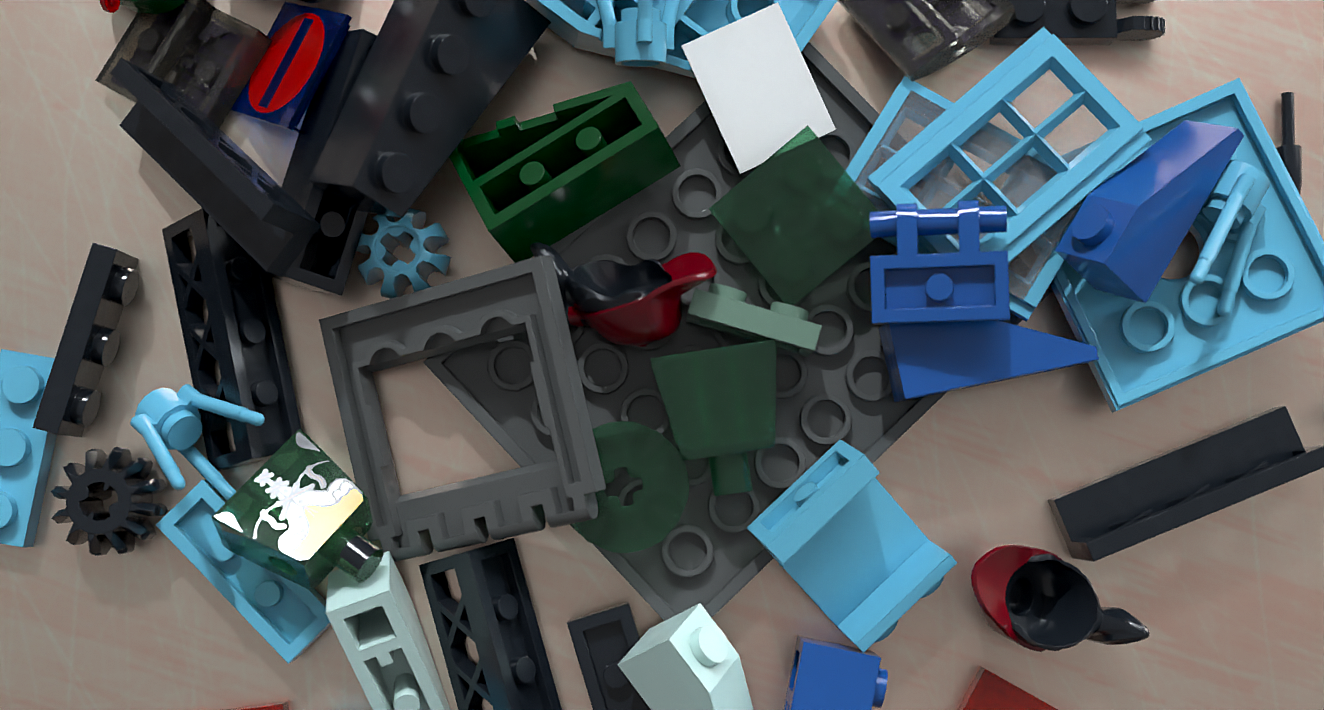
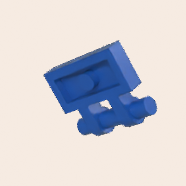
[870,200,1010,324]

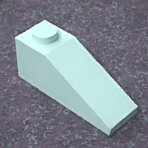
[326,551,451,710]
[618,603,753,710]

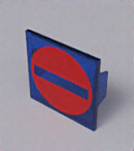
[228,2,352,133]

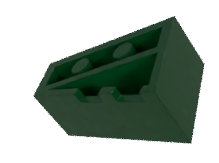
[449,81,681,263]

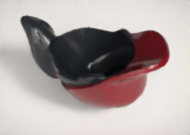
[530,242,717,347]
[971,544,1150,652]

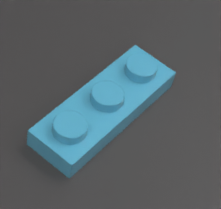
[0,349,57,547]
[156,480,331,664]

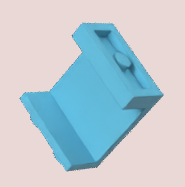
[747,440,957,653]

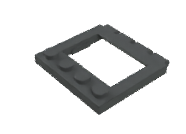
[319,256,606,562]

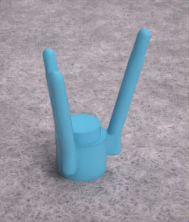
[597,0,680,67]
[1190,160,1271,317]
[130,384,265,501]

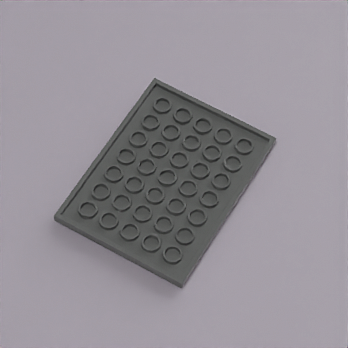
[423,42,1052,621]

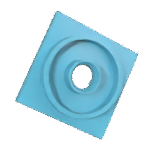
[1003,78,1324,413]

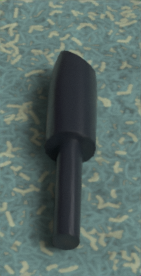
[1276,92,1302,194]

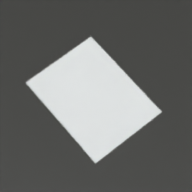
[681,2,836,174]

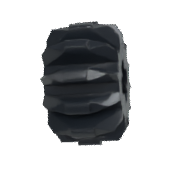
[50,447,168,556]

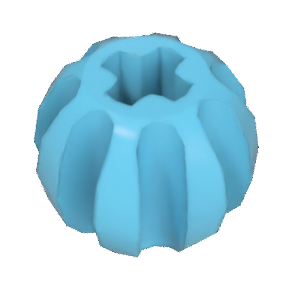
[356,208,451,299]

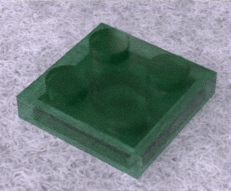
[709,125,879,306]

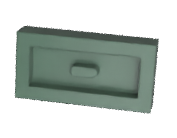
[686,283,822,357]

